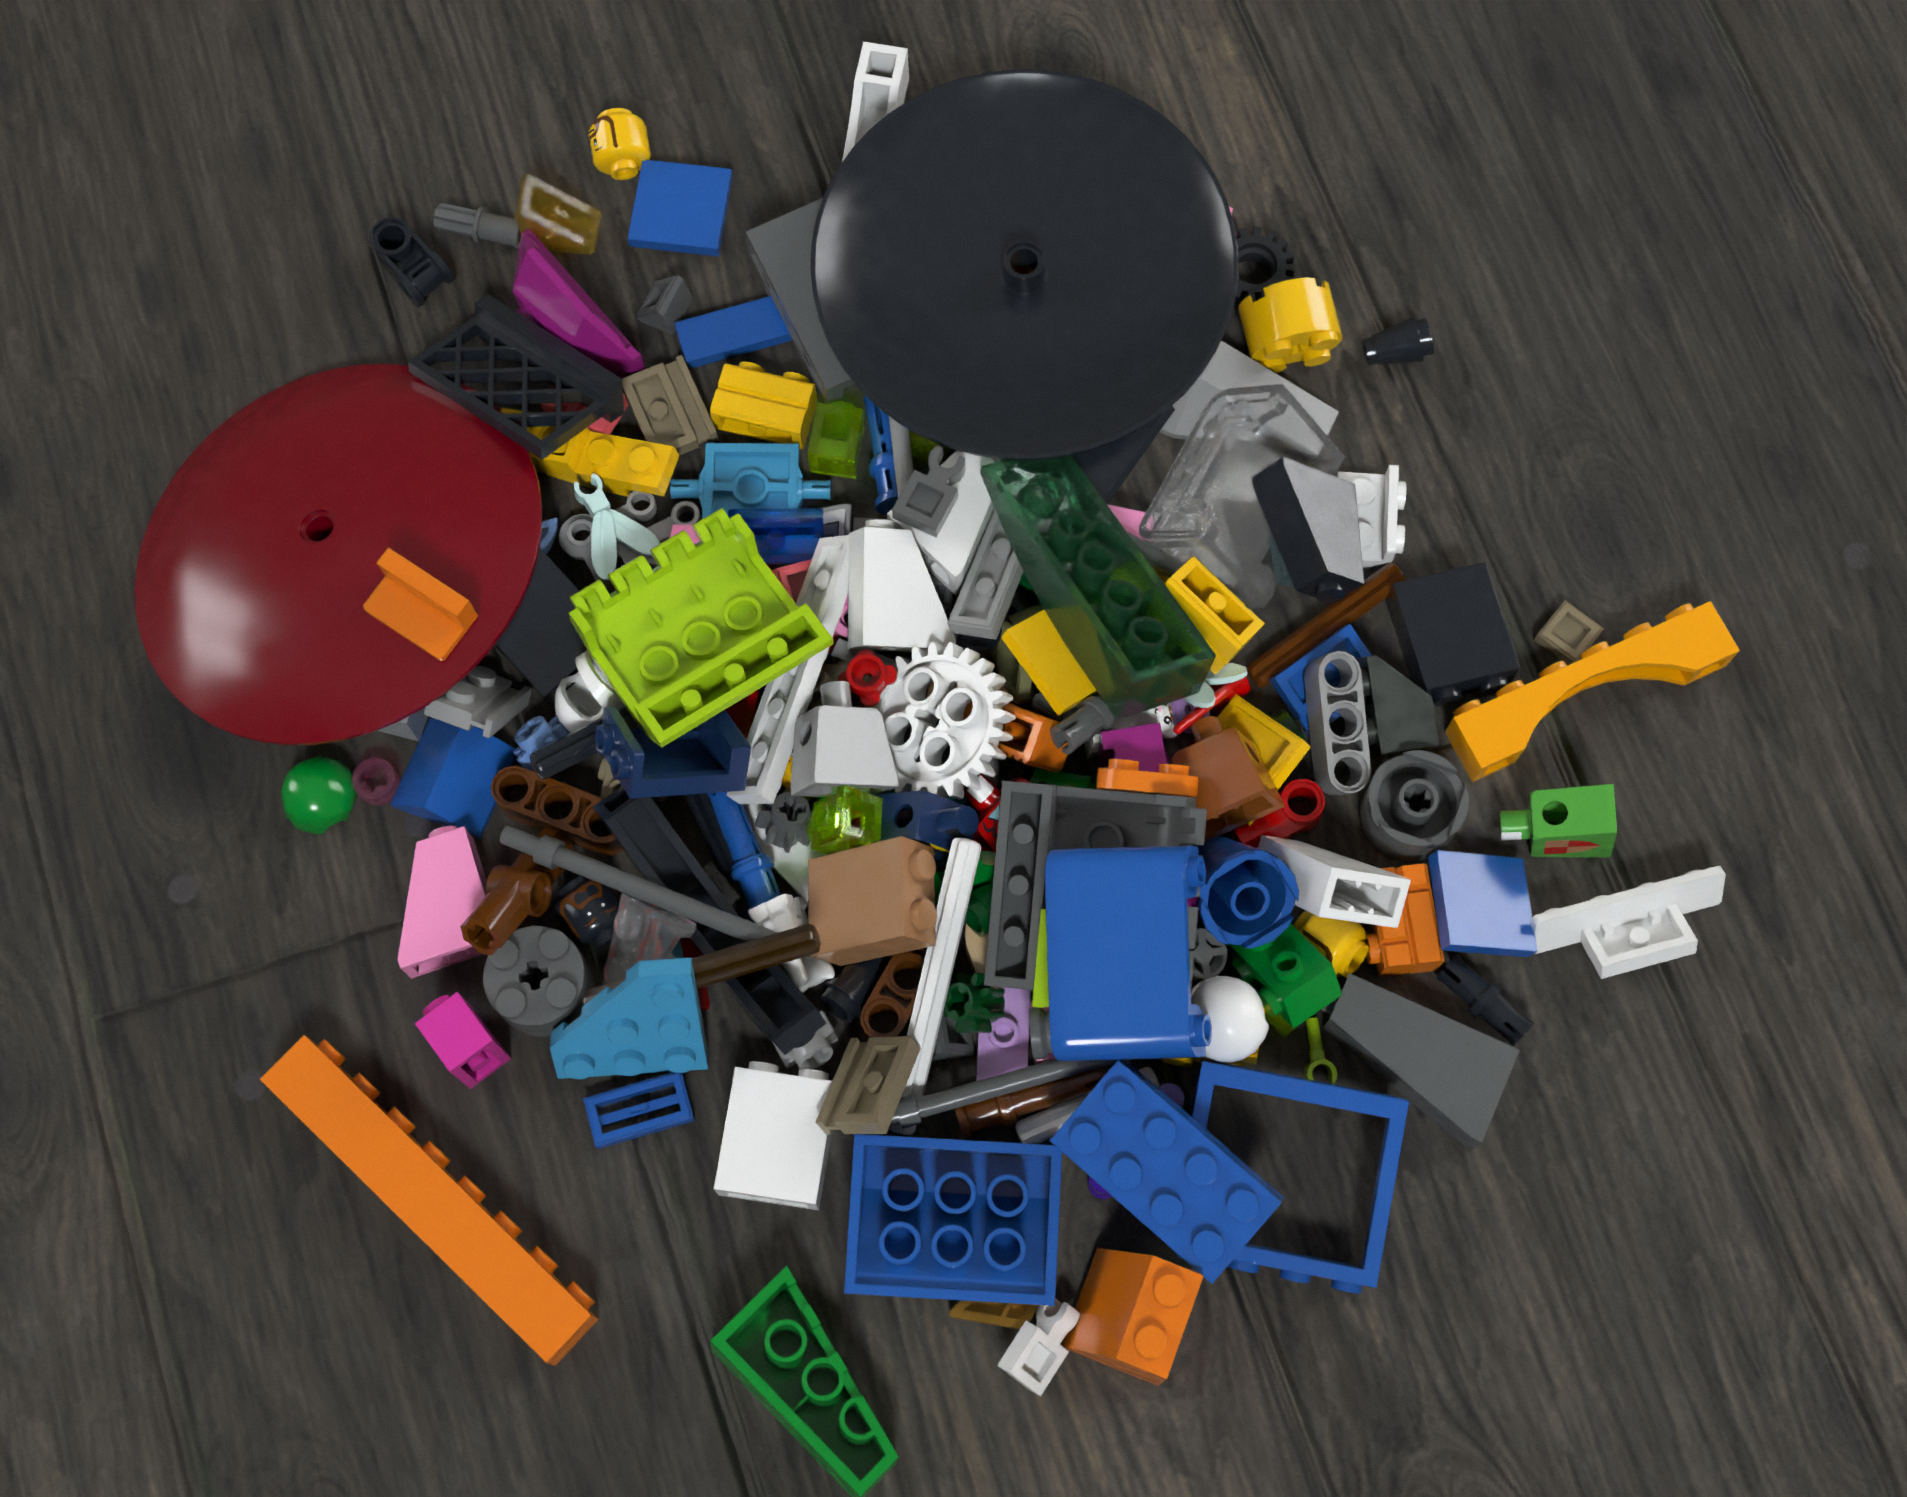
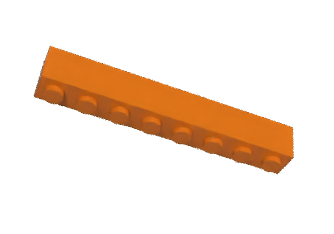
[260,1035,599,1366]

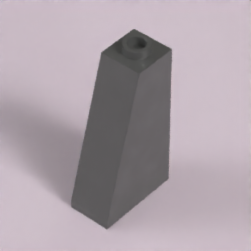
[1321,973,1520,1150]

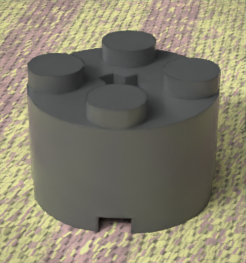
[1360,750,1469,861]
[483,926,593,1037]

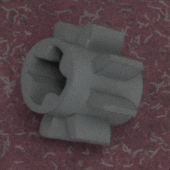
[755,787,820,853]

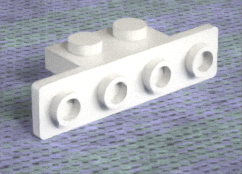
[1531,866,1726,979]

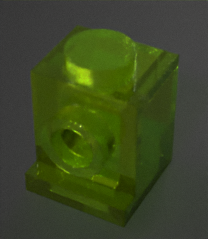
[807,401,865,479]
[806,785,883,855]

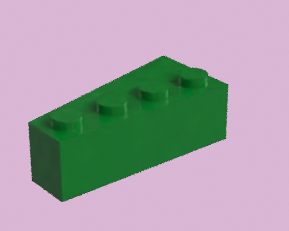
[710,1266,899,1497]

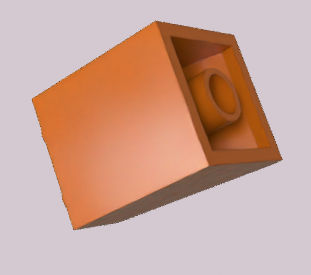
[1061,1248,1204,1386]

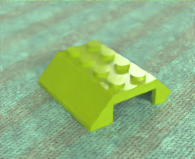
[569,508,834,748]

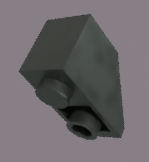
[1356,655,1439,754]

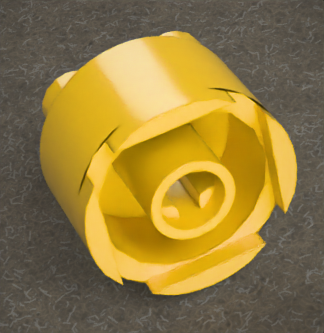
[1238,277,1342,374]

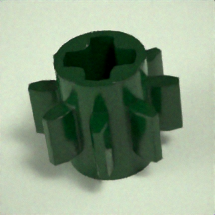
[944,972,1005,1033]

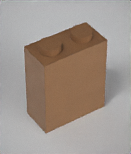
[808,836,937,966]

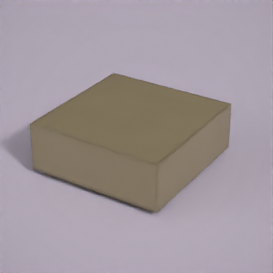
[1534,600,1604,665]

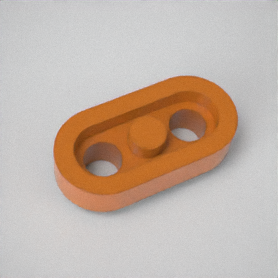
[1096,759,1199,798]

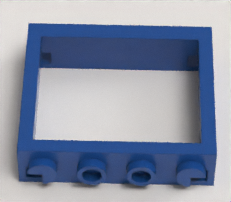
[1176,1059,1409,1294]

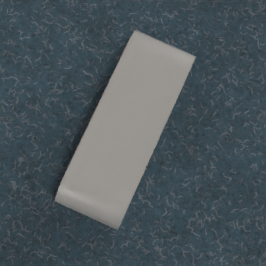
[1304,651,1371,796]

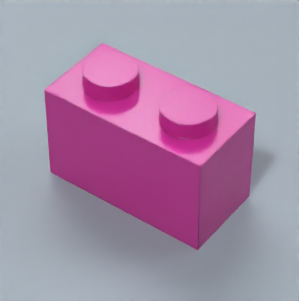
[415,992,511,1089]

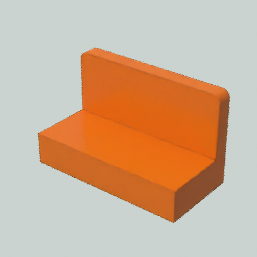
[363,547,478,661]

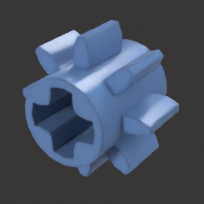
[513,716,570,772]

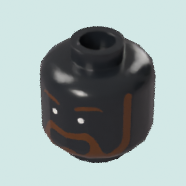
[554,875,629,949]

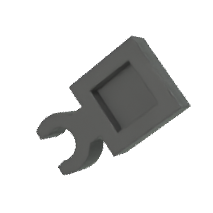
[892,445,966,538]

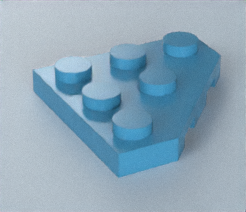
[550,958,709,1079]

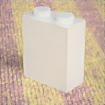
[714,1061,832,1210]

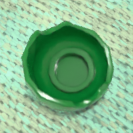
[281,756,358,834]

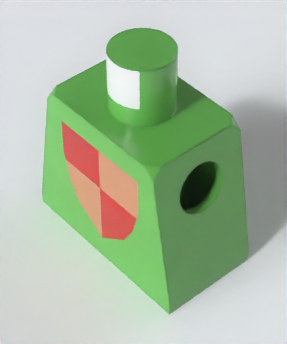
[1499,784,1617,858]

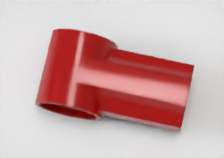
[1229,779,1325,848]

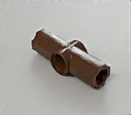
[460,828,574,955]

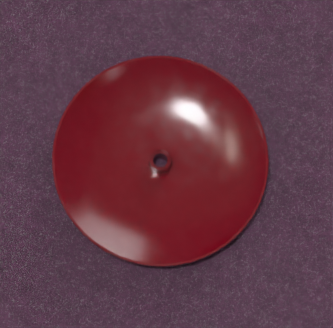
[135,364,542,745]

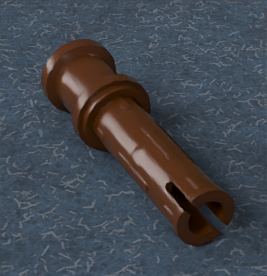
[955,1067,1105,1140]

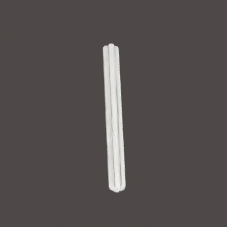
[889,838,981,1135]

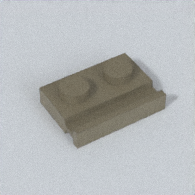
[622,355,718,455]
[815,1036,921,1134]

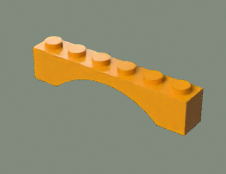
[1445,601,1740,782]

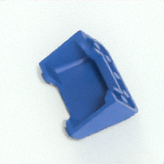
[1045,846,1212,1061]

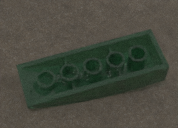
[980,456,1216,720]

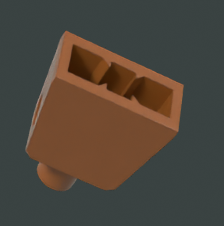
[1172,716,1285,842]

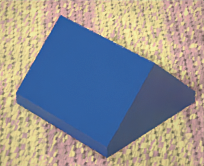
[390,718,517,840]

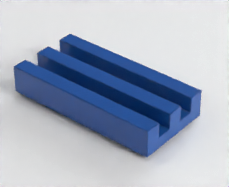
[583,1072,695,1149]

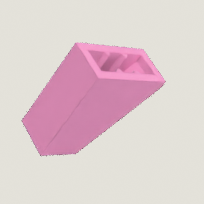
[398,825,487,979]

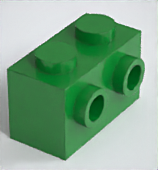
[1227,923,1342,1029]

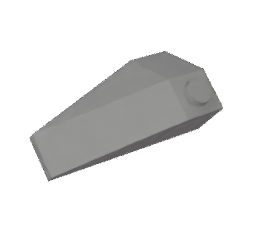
[1160,341,1339,454]

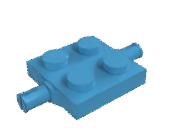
[670,443,832,536]

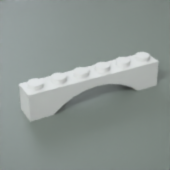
[841,42,909,164]

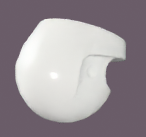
[555,650,625,733]
[1191,976,1269,1063]

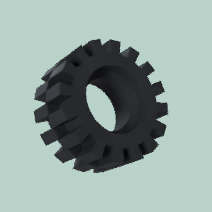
[1234,227,1296,316]

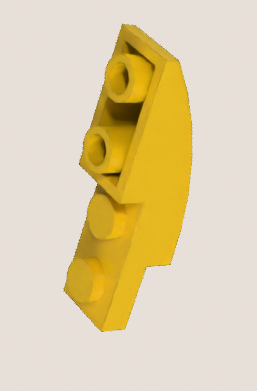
[501,407,680,497]

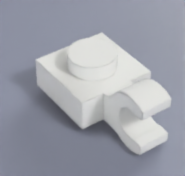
[997,1298,1080,1397]

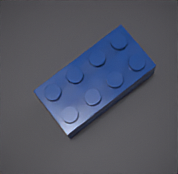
[1049,1059,1284,1284]

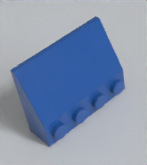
[844,1134,1062,1306]

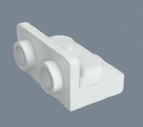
[1336,465,1406,569]

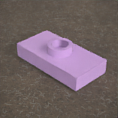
[976,987,1030,1081]

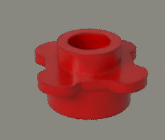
[838,649,897,707]

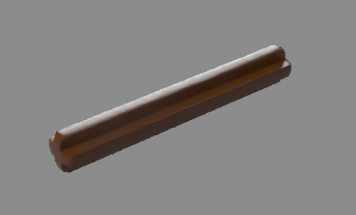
[1247,563,1406,688]

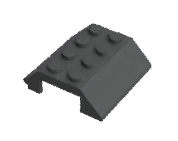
[984,781,1207,990]

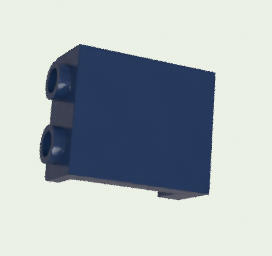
[595,707,751,799]

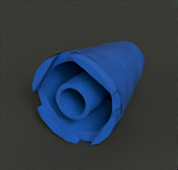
[1196,836,1299,948]

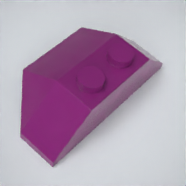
[512,228,645,379]

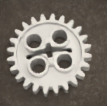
[864,642,1015,800]

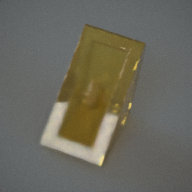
[515,173,601,254]

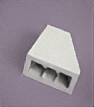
[887,450,1004,596]
[848,520,956,653]
[1258,835,1411,928]

